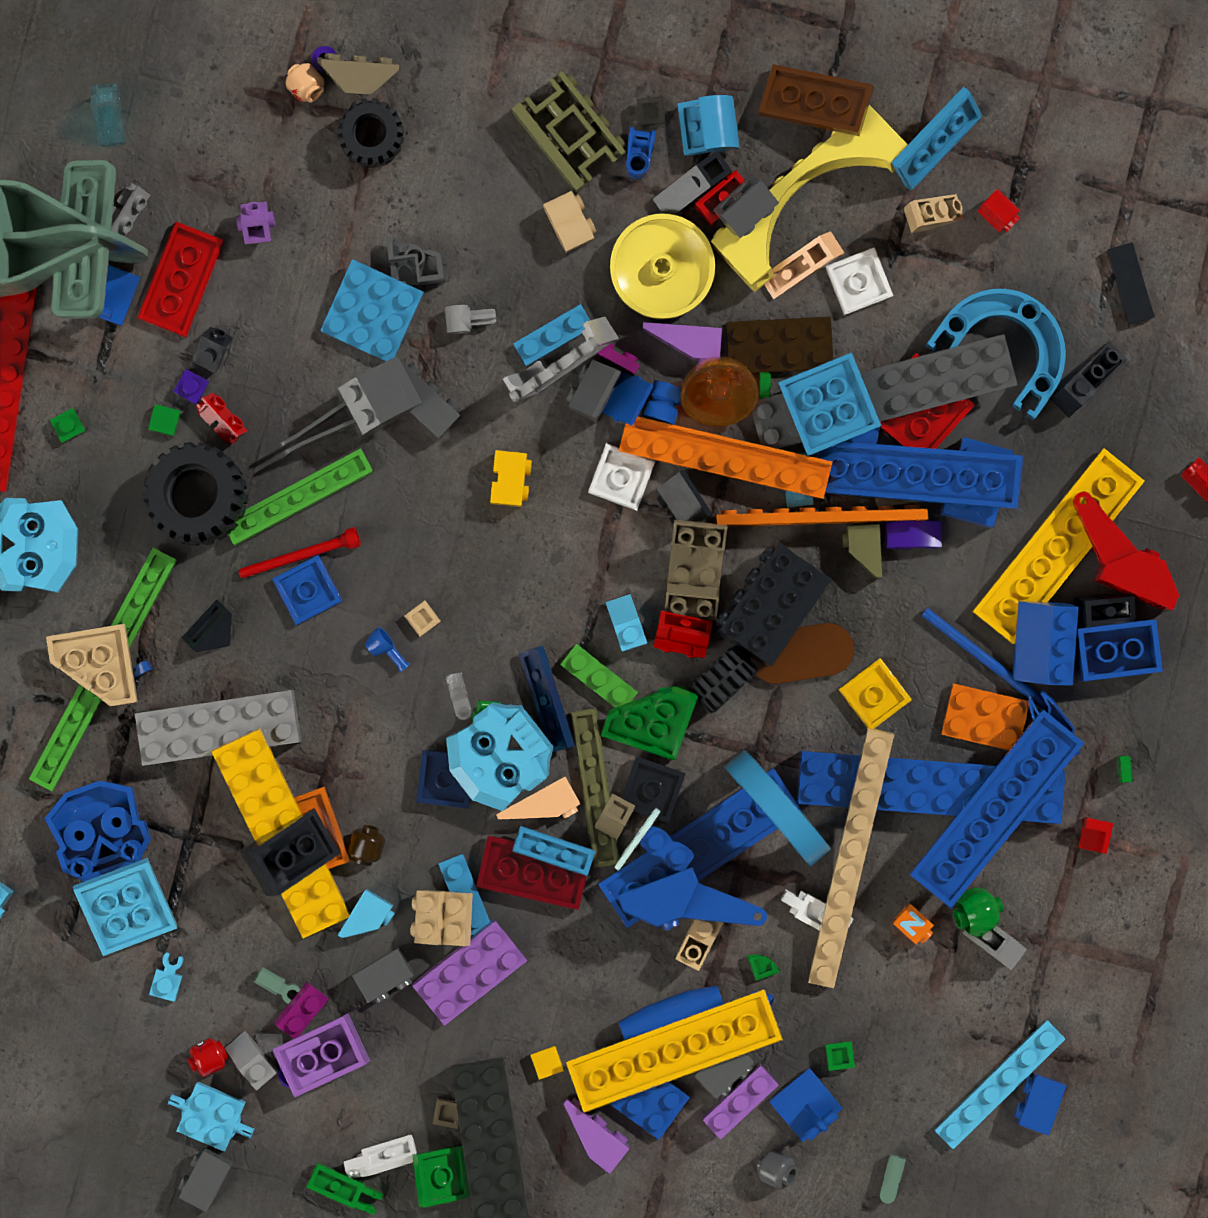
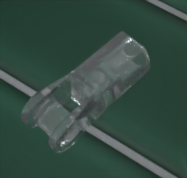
[445,672,472,720]

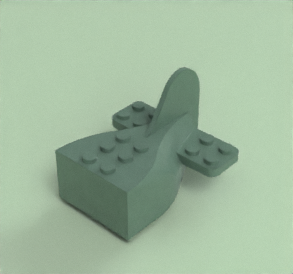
[0,160,148,319]

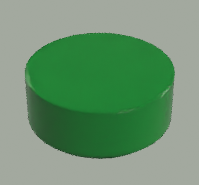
[759,372,771,398]

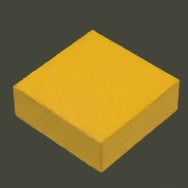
[530,1046,564,1080]

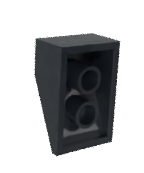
[240,809,341,896]

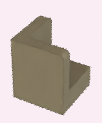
[594,793,635,840]

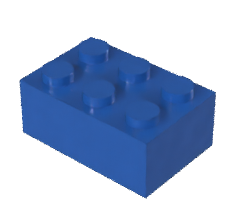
[940,437,1014,528]
[1076,619,1163,682]

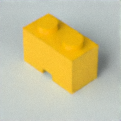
[490,450,532,507]

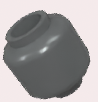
[757,1151,798,1190]

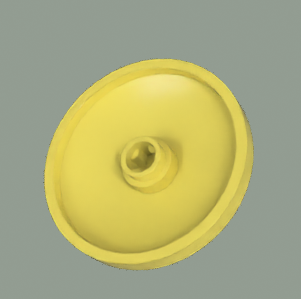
[610,214,715,319]

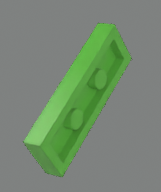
[560,644,638,708]

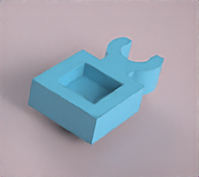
[149,952,184,1002]

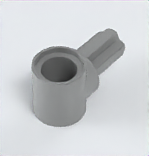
[445,305,496,334]

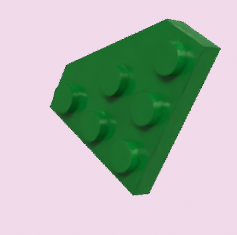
[601,686,698,761]

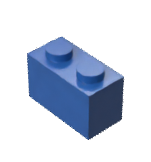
[1014,1072,1066,1136]

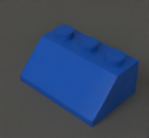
[1013,601,1079,685]

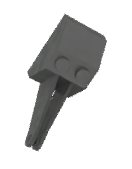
[278,357,422,456]

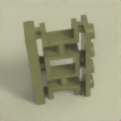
[512,70,627,194]

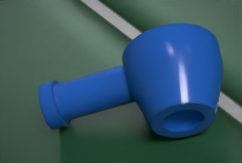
[365,627,410,672]

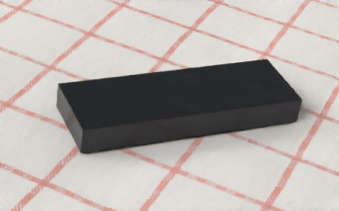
[1106,242,1155,325]

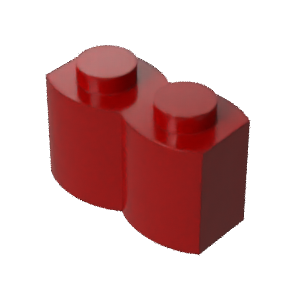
[977,189,1021,233]

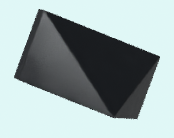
[182,599,232,652]

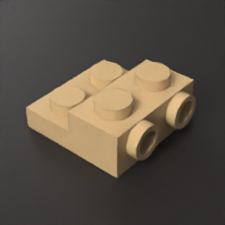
[410,890,473,946]

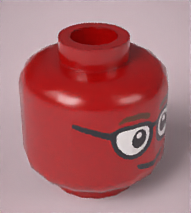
[187,1038,228,1077]

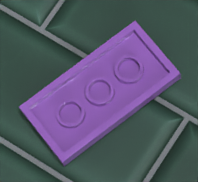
[412,919,527,1026]

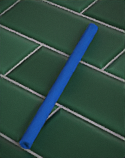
[921,608,1047,711]

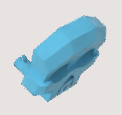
[0,498,79,593]
[446,702,553,811]

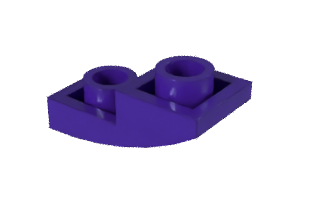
[884,521,942,550]

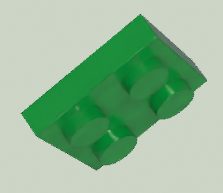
[412,1145,470,1208]

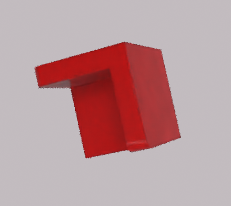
[1078,817,1113,854]

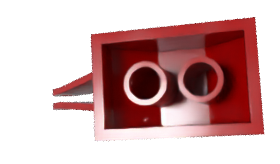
[1073,491,1179,612]

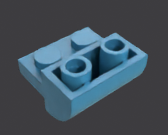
[678,95,740,156]

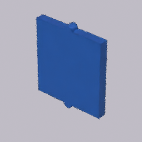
[602,372,654,426]

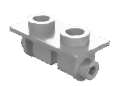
[111,183,150,236]

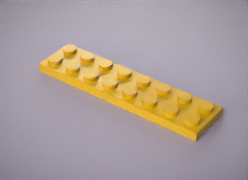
[972,448,1144,644]
[211,728,350,938]
[566,990,783,1113]

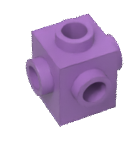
[236,201,275,244]

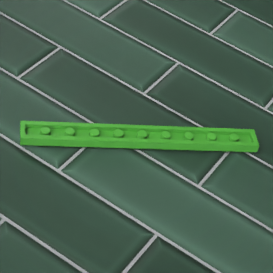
[29,547,177,791]

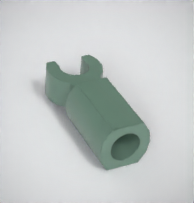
[253,967,300,1004]

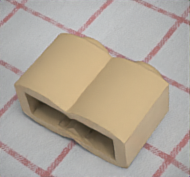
[543,191,597,253]

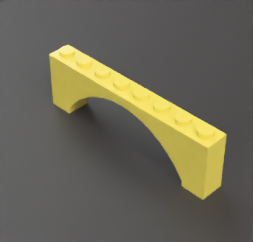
[711,105,908,293]

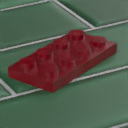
[476,835,586,910]

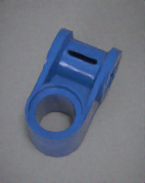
[626,127,656,179]

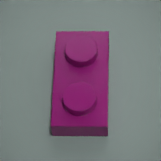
[596,344,640,376]
[274,982,329,1038]

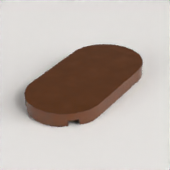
[750,623,854,684]

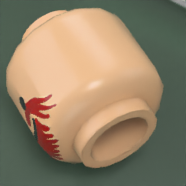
[286,63,325,102]

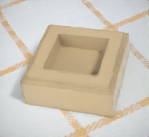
[404,601,441,637]

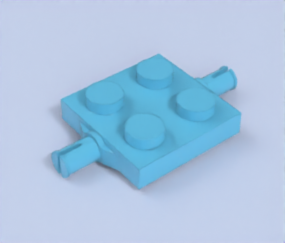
[168,1082,255,1152]

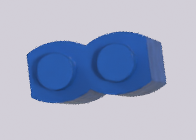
[640,826,694,871]

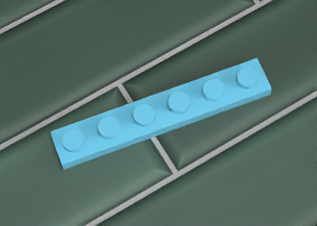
[934,1020,1065,1149]

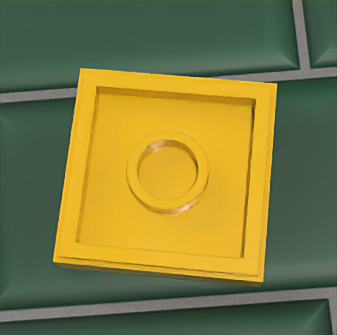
[838,658,912,729]

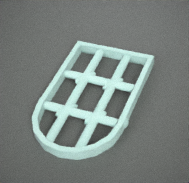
[614,808,660,870]

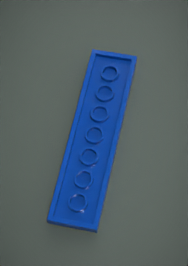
[813,442,1024,509]
[909,710,1084,908]
[598,768,802,928]

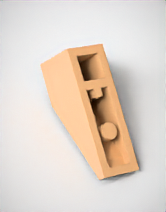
[764,231,844,299]
[496,776,581,819]

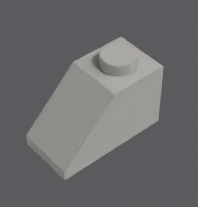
[963,926,1027,970]
[225,1031,279,1091]

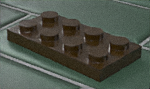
[726,316,833,375]

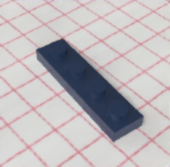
[519,646,575,753]

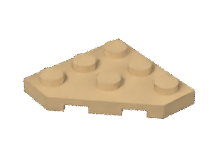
[46,624,138,706]

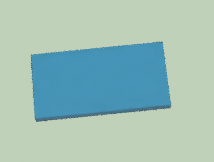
[891,87,982,191]

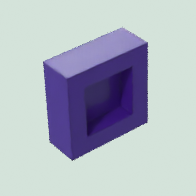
[173,369,210,405]

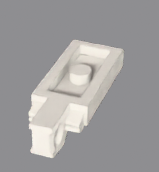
[781,890,853,931]
[344,1135,417,1178]

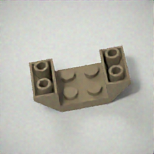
[665,520,727,620]

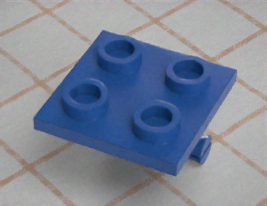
[98,265,141,326]
[769,1068,843,1142]

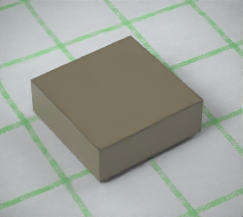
[432,1098,459,1129]

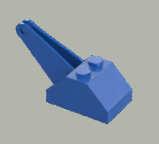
[618,867,767,931]

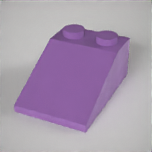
[272,1013,370,1098]

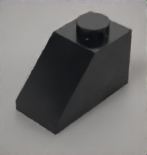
[1073,595,1136,627]

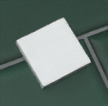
[825,247,893,316]
[588,443,655,511]

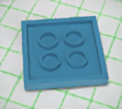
[320,259,424,361]
[778,352,881,456]

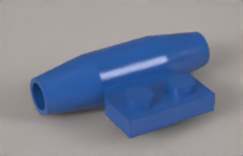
[618,985,724,1040]

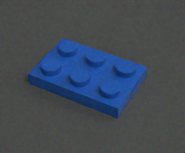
[610,1082,690,1140]

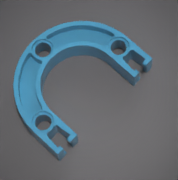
[925,289,1066,420]
[723,749,831,867]

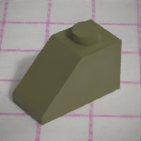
[842,525,882,578]

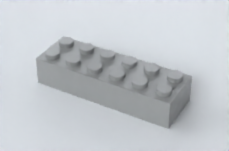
[135,690,301,766]

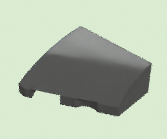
[386,236,446,287]

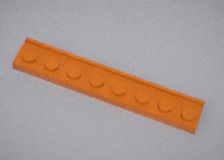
[619,417,832,499]
[715,505,928,527]

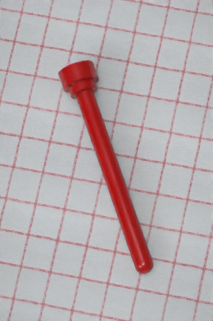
[238,527,361,578]

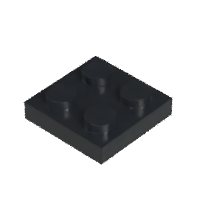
[622,756,686,823]

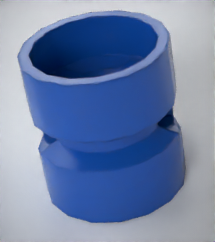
[643,380,686,425]

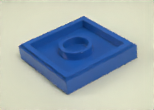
[272,555,343,626]

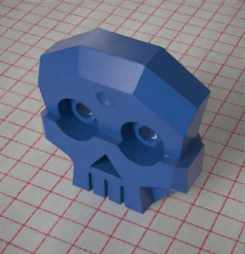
[44,780,152,882]

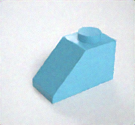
[606,594,647,652]
[338,889,394,938]

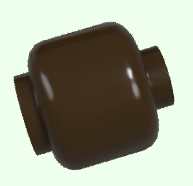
[348,825,385,866]

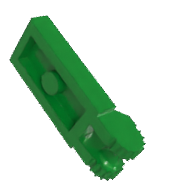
[306,1162,384,1215]

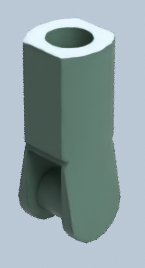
[880,1154,906,1204]

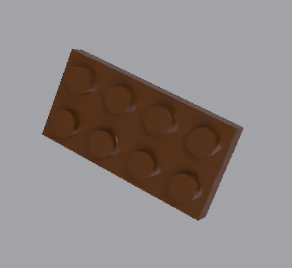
[758,64,874,137]

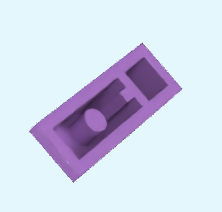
[643,322,722,366]

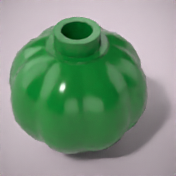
[953,887,1004,937]

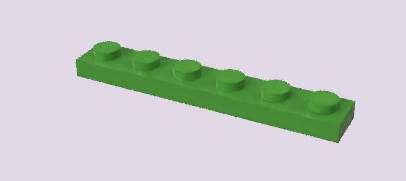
[227,448,374,546]

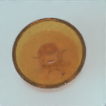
[681,356,759,426]

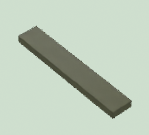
[570,708,619,868]

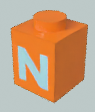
[891,903,934,945]

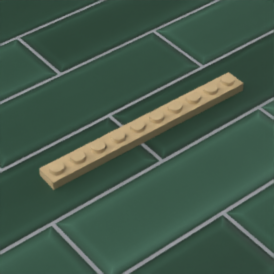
[808,728,894,988]

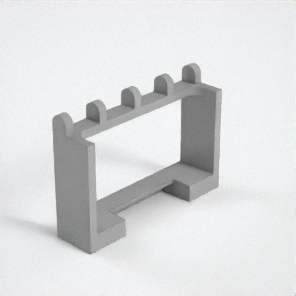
[503,317,619,402]

